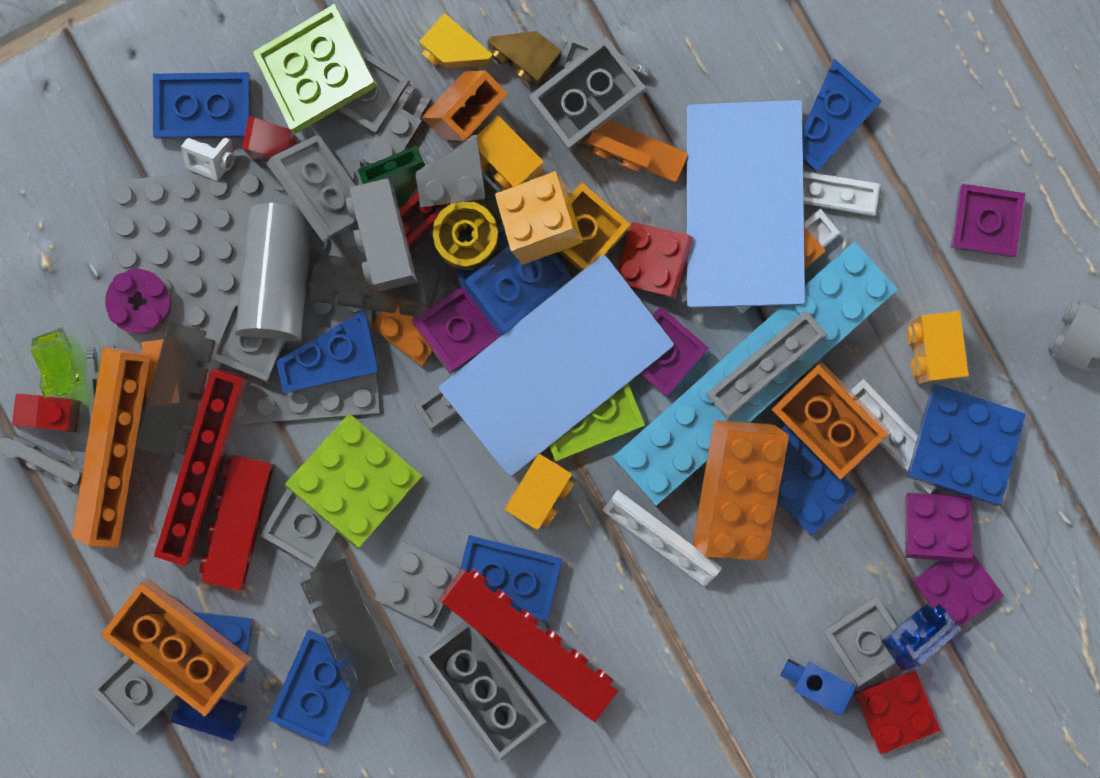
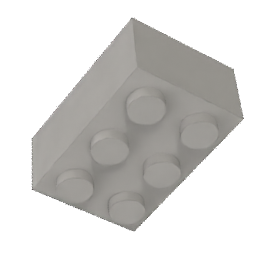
[528,36,646,151]
[346,178,417,292]

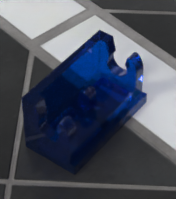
[882,604,961,671]
[170,697,248,742]

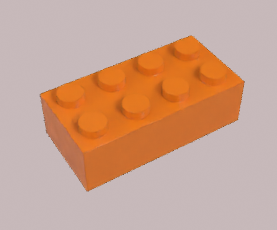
[693,420,789,561]
[100,579,252,716]

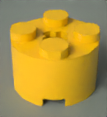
[433,202,499,270]

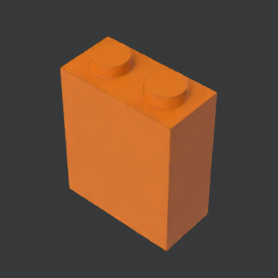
[421,70,508,141]

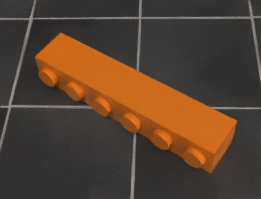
[72,346,150,547]

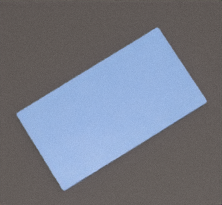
[687,100,805,308]
[438,255,674,476]

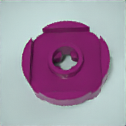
[105,269,172,334]

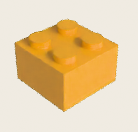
[477,115,544,191]
[495,171,583,265]
[559,182,631,272]
[906,311,969,384]
[504,453,574,530]

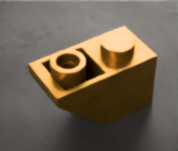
[487,31,561,87]

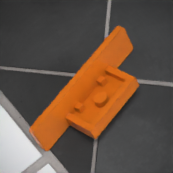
[581,120,688,182]
[363,280,433,366]

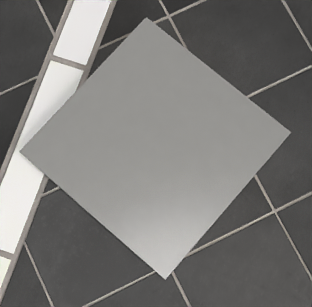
[106,160,380,433]

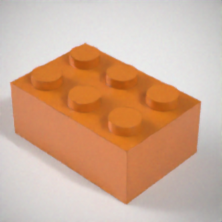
[772,361,890,480]

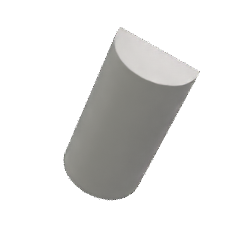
[235,203,313,341]
[417,621,547,763]

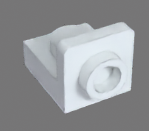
[181,138,235,181]

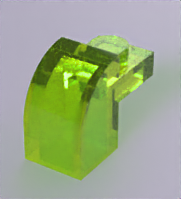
[30,327,82,398]

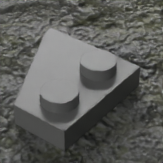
[416,135,485,207]

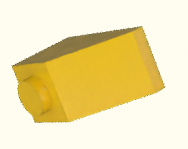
[419,13,494,69]

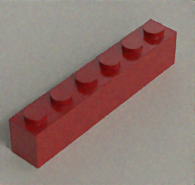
[154,368,248,566]
[438,569,618,723]

